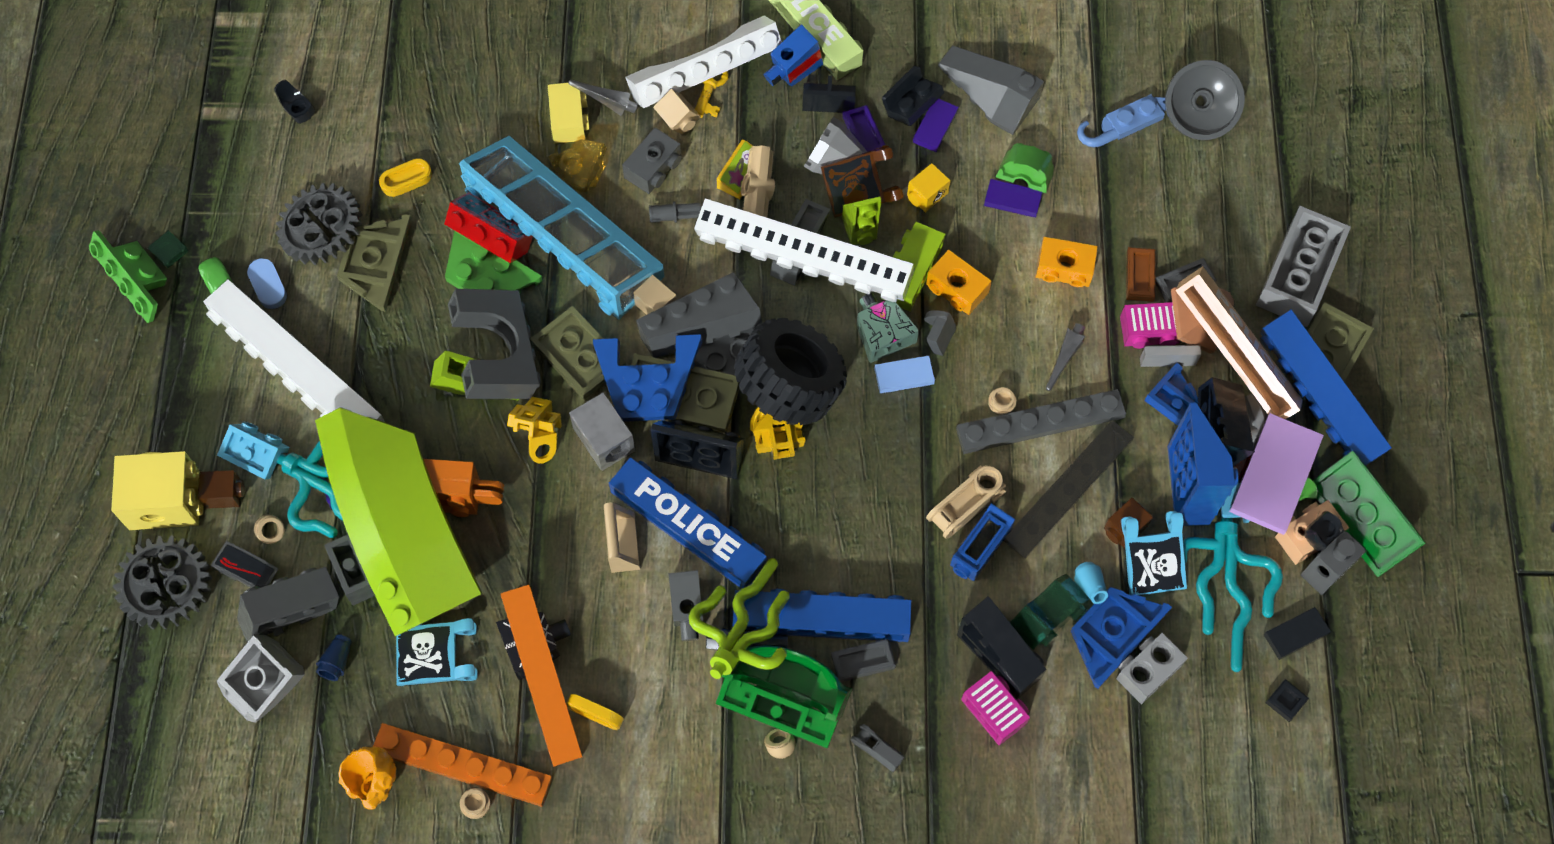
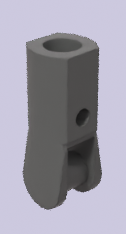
[850,724,905,773]

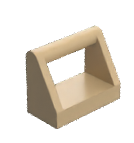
[604,502,640,573]

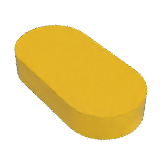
[379,159,432,197]
[566,694,624,730]

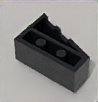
[957,596,1047,699]

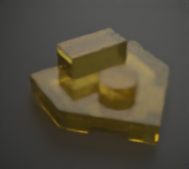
[548,139,607,193]

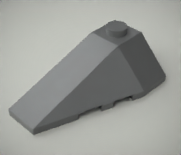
[938,45,1044,135]

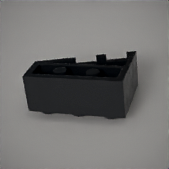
[1198,377,1255,467]

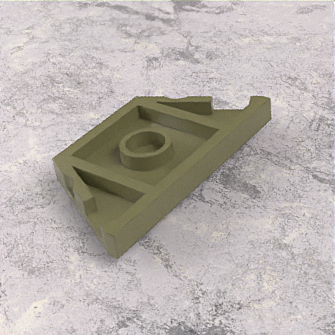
[337,214,412,312]

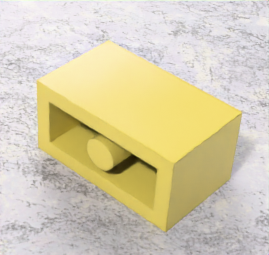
[548,83,590,144]

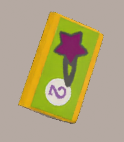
[717,139,752,199]

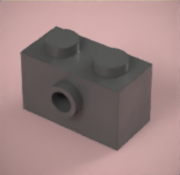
[622,128,682,194]

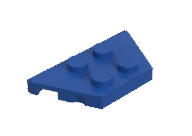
[1071,587,1172,689]

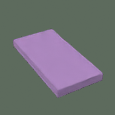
[1229,413,1324,535]

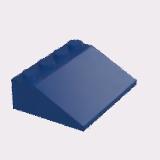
[1167,403,1238,526]

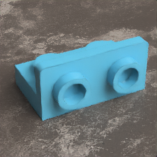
[217,421,290,479]

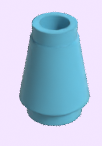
[1074,562,1108,604]

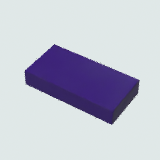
[913,99,959,153]
[842,105,886,152]
[984,179,1042,218]

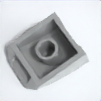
[217,635,305,723]

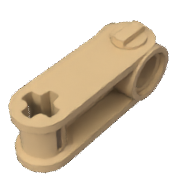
[926,465,1006,539]

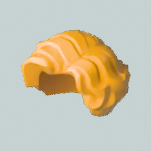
[339,746,397,810]

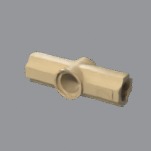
[741,145,775,218]

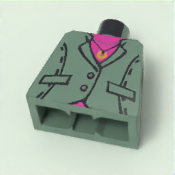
[857,293,919,363]

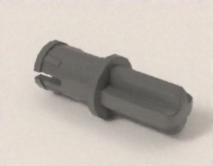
[649,201,702,223]

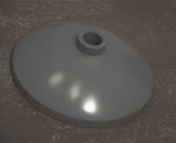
[1165,60,1245,140]

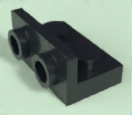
[882,66,944,126]

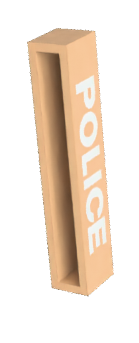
[1176,266,1302,419]

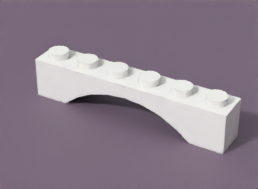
[625,16,782,108]

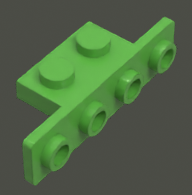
[89,230,167,323]

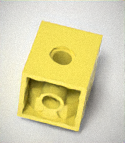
[111,451,203,530]

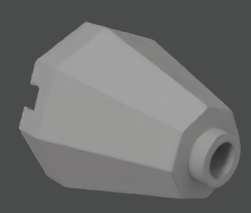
[804,117,867,174]

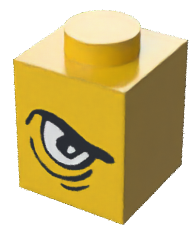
[907,163,951,212]

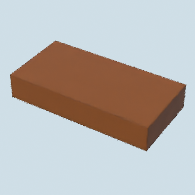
[1126,247,1155,302]

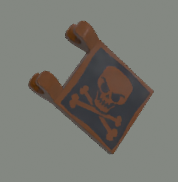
[820,145,903,218]

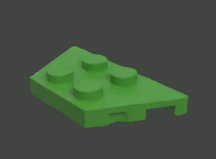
[445,231,543,294]

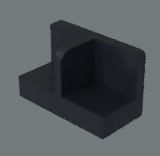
[802,75,856,113]

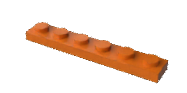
[373,723,553,807]

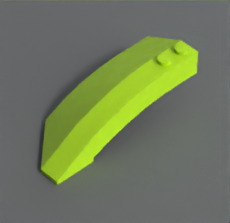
[315,407,483,636]

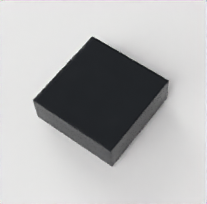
[1265,679,1309,722]

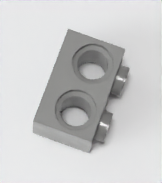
[1116,633,1188,705]

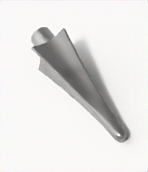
[569,80,638,116]
[1046,323,1085,391]

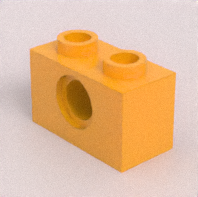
[1035,237,1098,287]
[926,249,992,315]

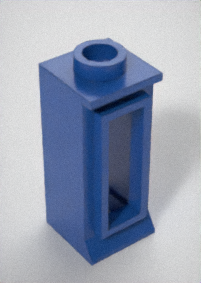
[950,503,1015,581]

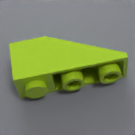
[842,197,881,245]

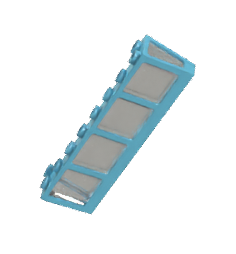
[459,136,664,320]

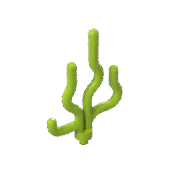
[688,558,790,679]

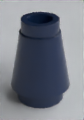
[316,635,352,681]

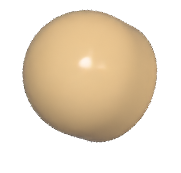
[254,515,285,544]
[764,729,796,759]

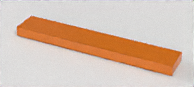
[500,585,582,767]

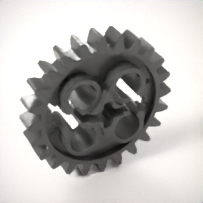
[275,183,363,265]
[113,535,212,629]

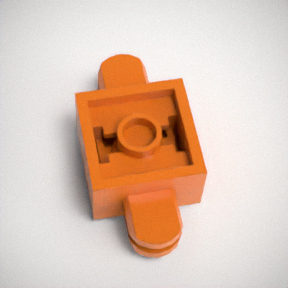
[423,459,505,517]

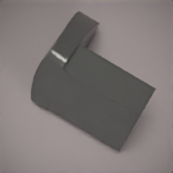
[924,310,956,356]

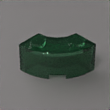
[1010,574,1090,650]

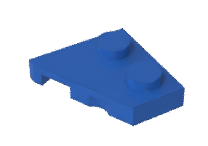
[1144,363,1198,426]

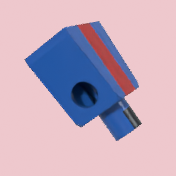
[764,24,823,86]

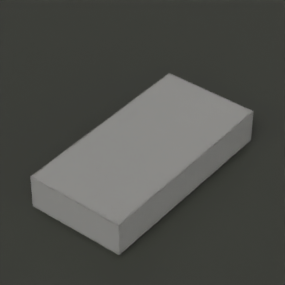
[1140,345,1201,367]

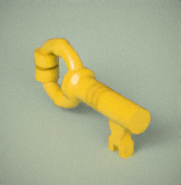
[695,71,729,118]

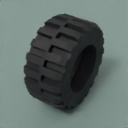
[734,318,847,425]

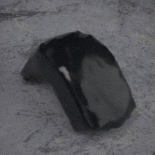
[274,80,316,124]
[1304,511,1344,551]

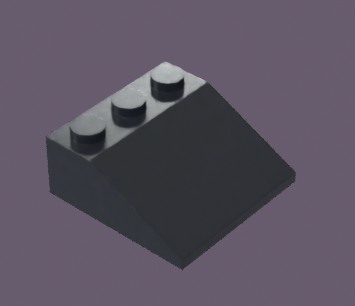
[651,420,745,479]

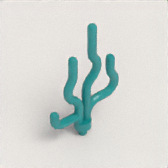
[277,441,343,538]
[1183,514,1283,672]

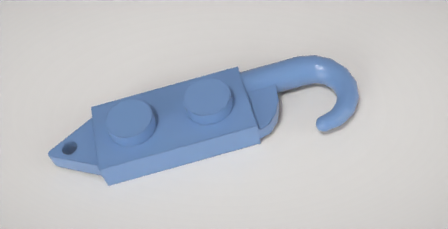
[1077,94,1166,148]

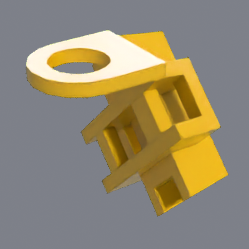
[507,397,562,463]
[750,407,806,460]

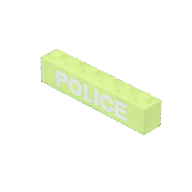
[769,0,864,80]

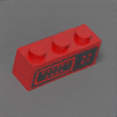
[444,192,533,263]

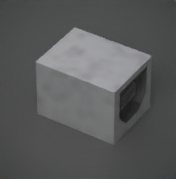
[569,393,635,471]

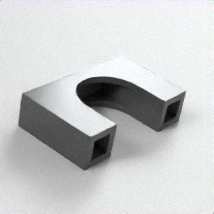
[448,288,540,399]

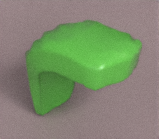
[198,257,233,294]

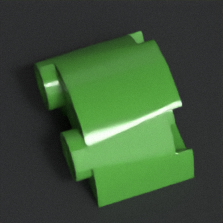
[996,143,1054,193]

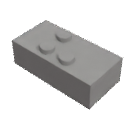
[1256,206,1351,327]

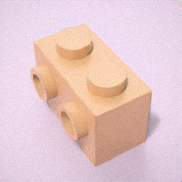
[1275,500,1349,565]

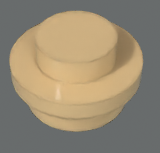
[988,387,1017,415]
[460,788,491,819]

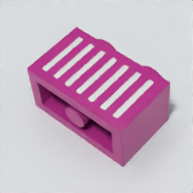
[1120,302,1180,349]
[961,671,1030,746]

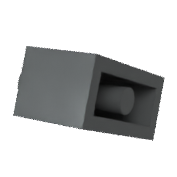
[324,534,375,606]

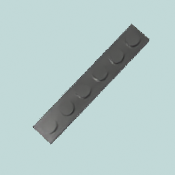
[956,389,1126,454]

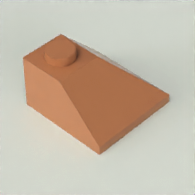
[1171,287,1234,353]

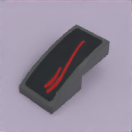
[210,541,278,588]

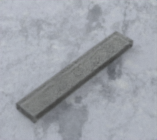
[1003,420,1134,559]

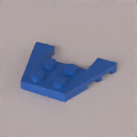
[593,334,702,421]

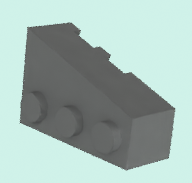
[237,567,339,643]

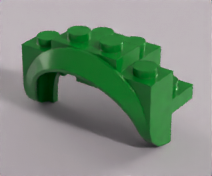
[715,645,852,748]

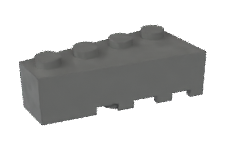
[636,272,762,358]

